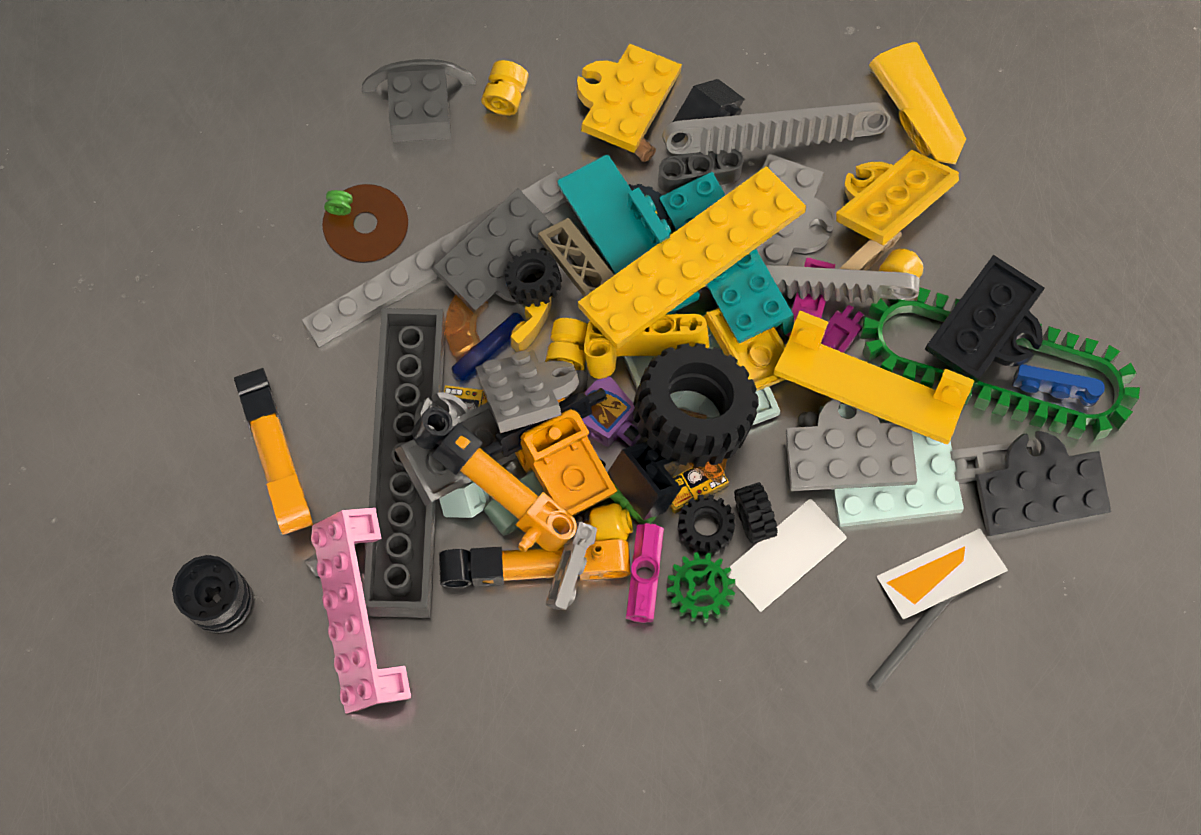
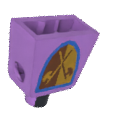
[582,376,641,447]

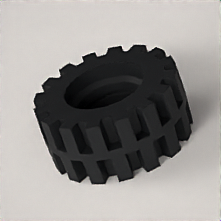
[504,249,562,307]

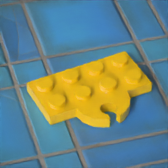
[576,43,682,153]
[836,150,959,246]

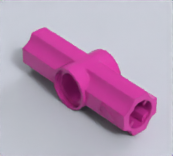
[626,523,664,623]

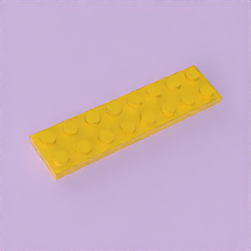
[578,166,806,350]

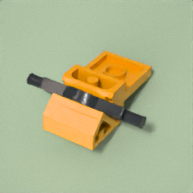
[481,388,617,516]

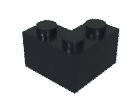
[672,79,745,143]
[607,441,681,521]

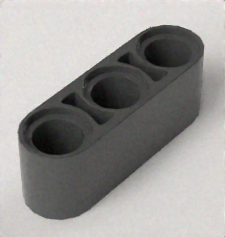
[658,149,743,193]

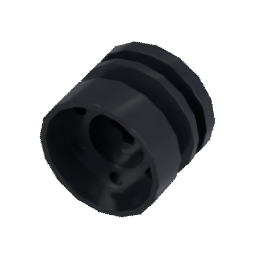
[172,555,253,634]

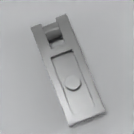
[950,440,1039,484]

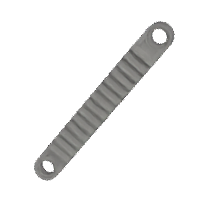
[662,102,890,155]
[702,265,920,304]

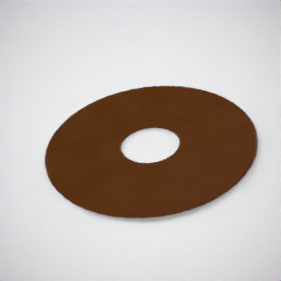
[322,184,408,262]

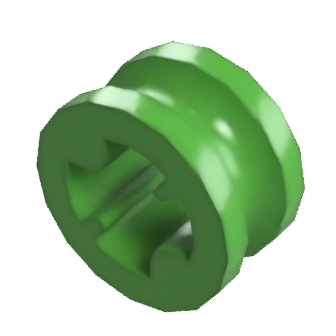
[324,190,353,215]

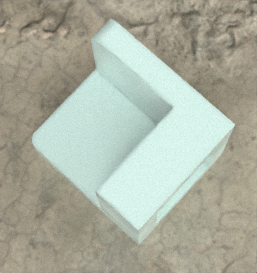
[439,481,491,518]

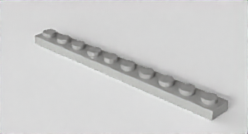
[302,171,567,348]

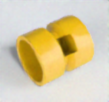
[481,60,529,116]
[545,318,588,371]

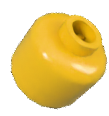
[879,248,924,278]
[584,503,633,541]

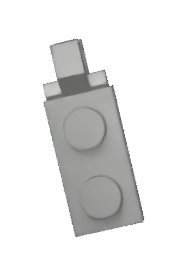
[545,522,597,610]

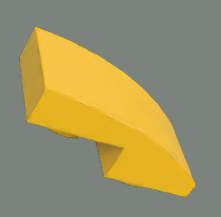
[510,297,551,352]

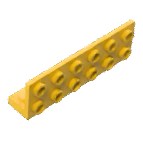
[773,311,974,444]

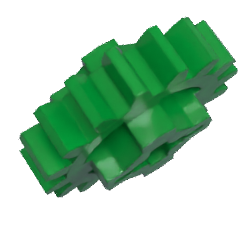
[666,552,736,623]

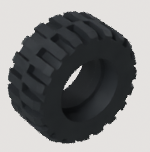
[633,343,759,467]

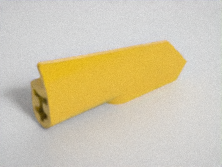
[869,42,966,164]

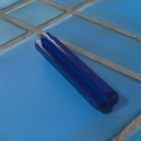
[451,312,525,381]

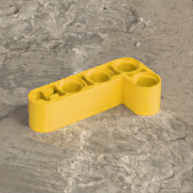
[584,314,710,379]

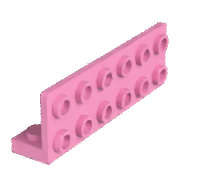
[311,508,411,714]

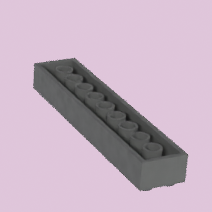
[363,308,446,618]

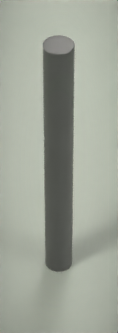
[867,596,955,690]

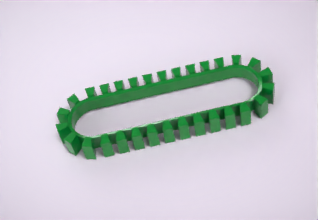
[860,287,1140,440]

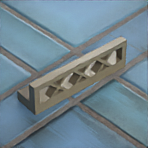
[538,218,614,297]

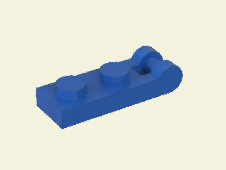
[1012,364,1105,406]

